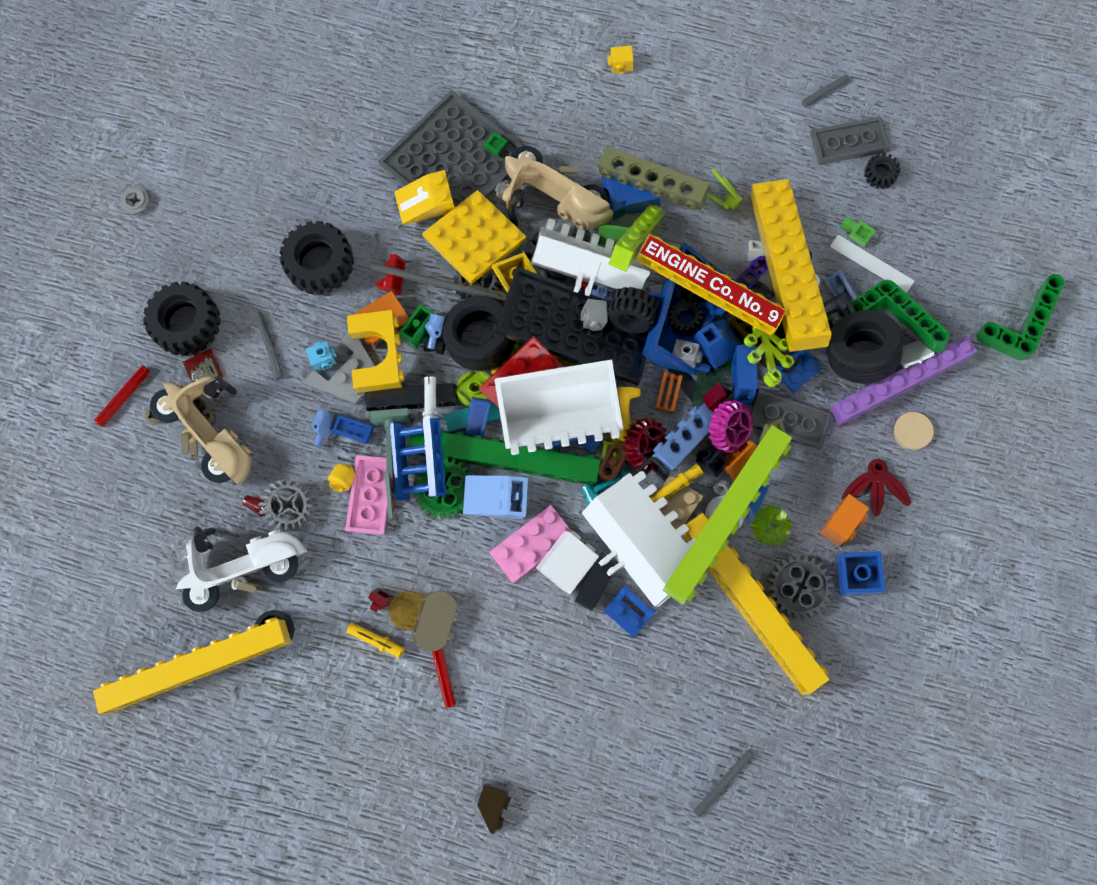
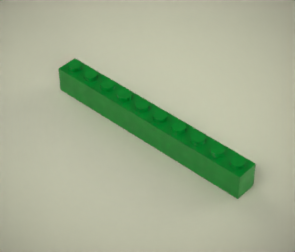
[407,429,600,486]

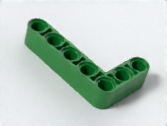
[976,274,1064,360]
[848,280,949,353]

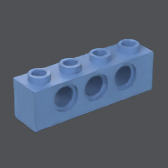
[652,403,715,472]

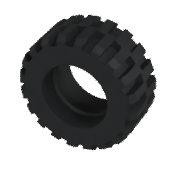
[279,221,354,295]
[143,281,221,356]

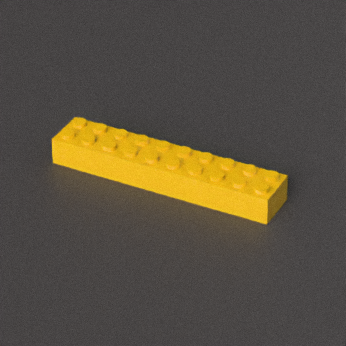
[750,179,832,352]
[682,513,830,696]

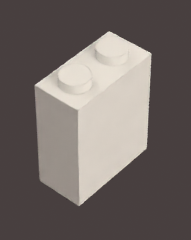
[536,531,599,594]

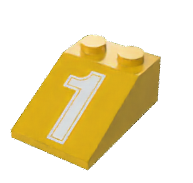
[395,170,454,225]

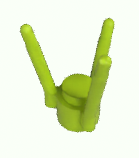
[707,168,743,210]

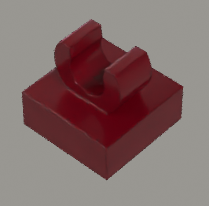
[368,588,394,613]

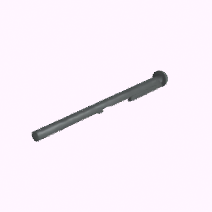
[371,263,507,303]

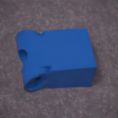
[601,172,660,220]

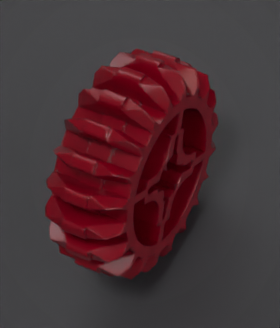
[622,418,667,471]

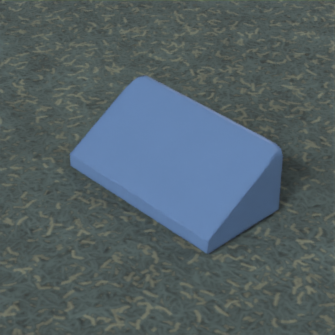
[824,269,859,311]

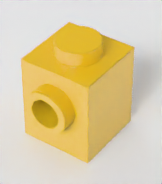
[607,45,633,73]

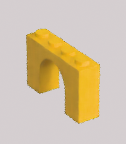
[347,310,405,393]

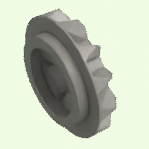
[120,187,150,215]

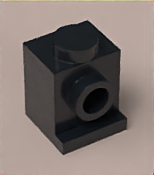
[695,447,729,477]

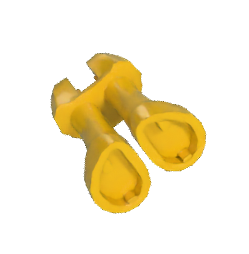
[610,387,641,443]

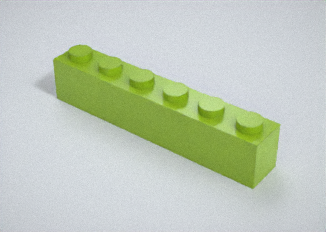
[608,205,666,272]

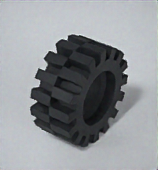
[864,153,901,189]
[668,299,703,336]

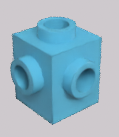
[306,341,337,371]

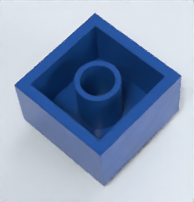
[836,551,886,596]

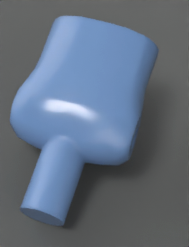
[425,313,445,349]
[312,410,335,447]

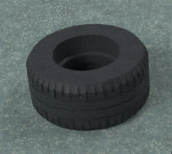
[827,310,903,384]

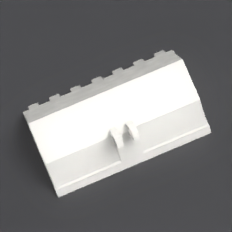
[531,219,650,296]
[495,360,623,455]
[582,471,696,607]

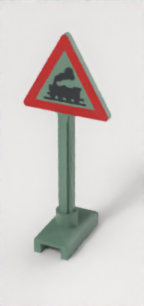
[370,408,411,519]

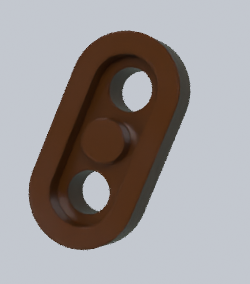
[599,444,627,481]

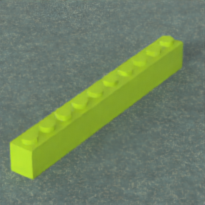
[662,425,792,604]

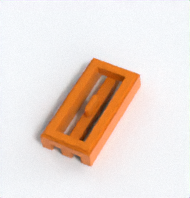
[655,372,682,413]

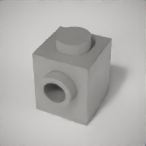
[581,299,607,331]
[672,339,702,368]

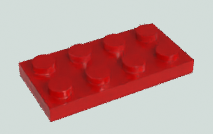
[479,336,561,408]

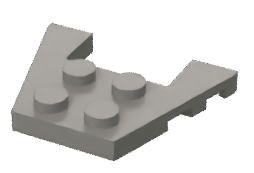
[303,333,375,405]

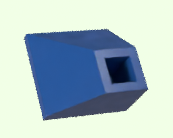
[693,318,743,369]

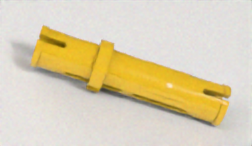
[649,464,704,503]
[346,622,405,659]

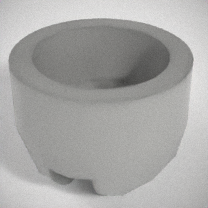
[713,479,730,496]

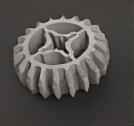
[258,479,312,532]

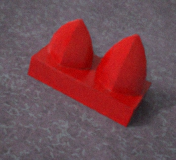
[375,254,406,296]

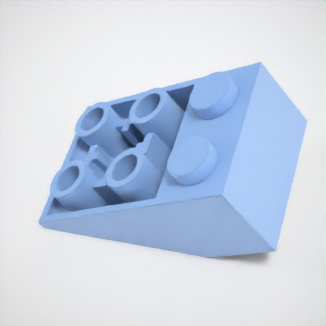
[463,476,528,519]

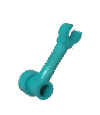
[581,469,629,505]

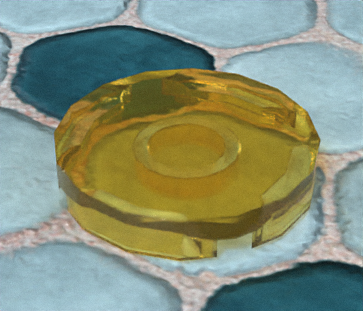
[389,591,423,631]

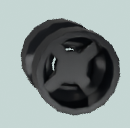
[424,333,446,355]

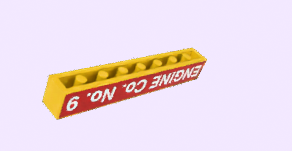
[635,234,787,336]

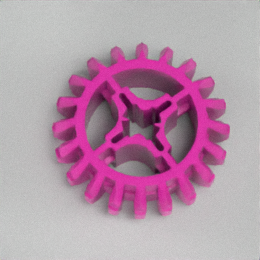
[708,400,754,453]

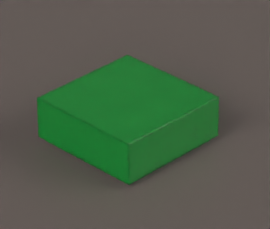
[484,132,509,157]

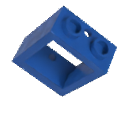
[731,344,757,405]

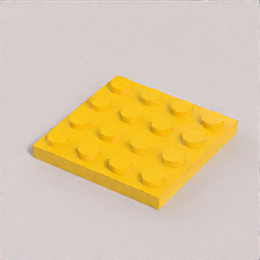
[422,190,526,285]

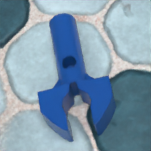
[699,302,725,330]

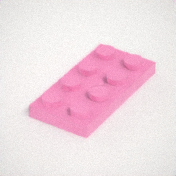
[345,455,388,535]
[489,505,571,584]

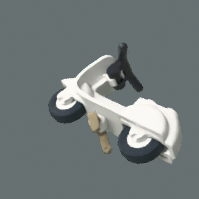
[176,527,308,612]

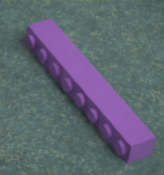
[829,335,977,427]

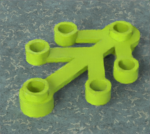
[744,326,794,387]

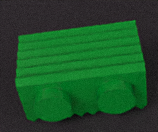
[399,305,435,350]

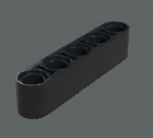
[365,383,458,411]

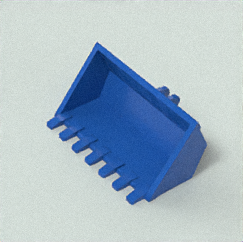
[642,242,735,375]

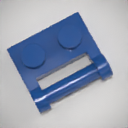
[775,350,822,394]
[603,584,657,638]

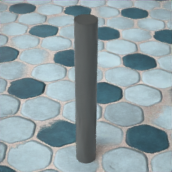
[801,74,850,107]

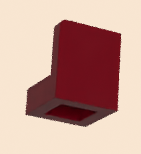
[702,382,732,413]

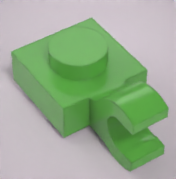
[840,217,876,247]

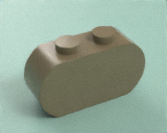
[412,591,458,651]

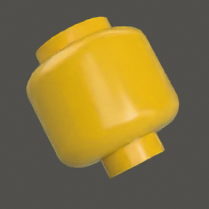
[328,463,356,492]

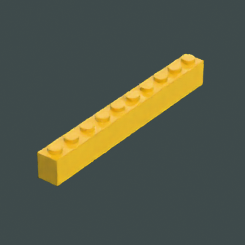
[93,617,292,714]

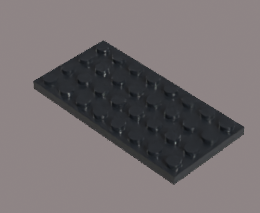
[494,267,649,386]

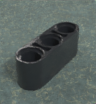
[575,552,619,611]

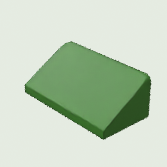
[598,224,629,246]

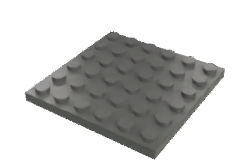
[378,89,522,217]

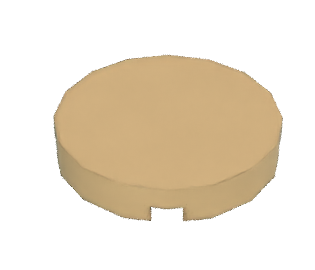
[893,412,934,450]

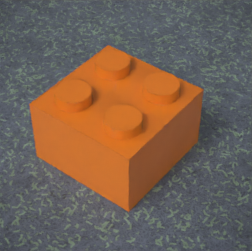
[819,494,869,547]

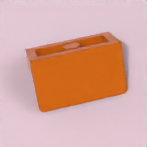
[717,440,757,481]

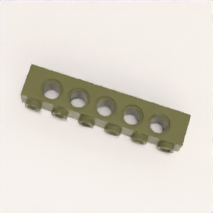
[598,146,710,211]

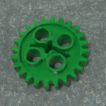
[413,457,473,520]

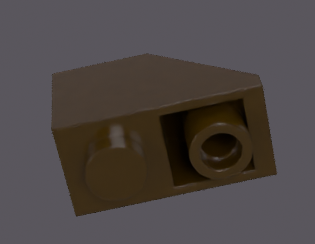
[477,784,511,834]

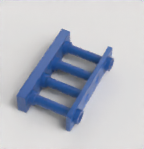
[390,417,446,501]

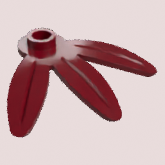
[841,459,911,517]

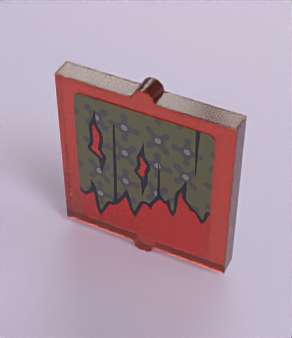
[183,349,223,383]

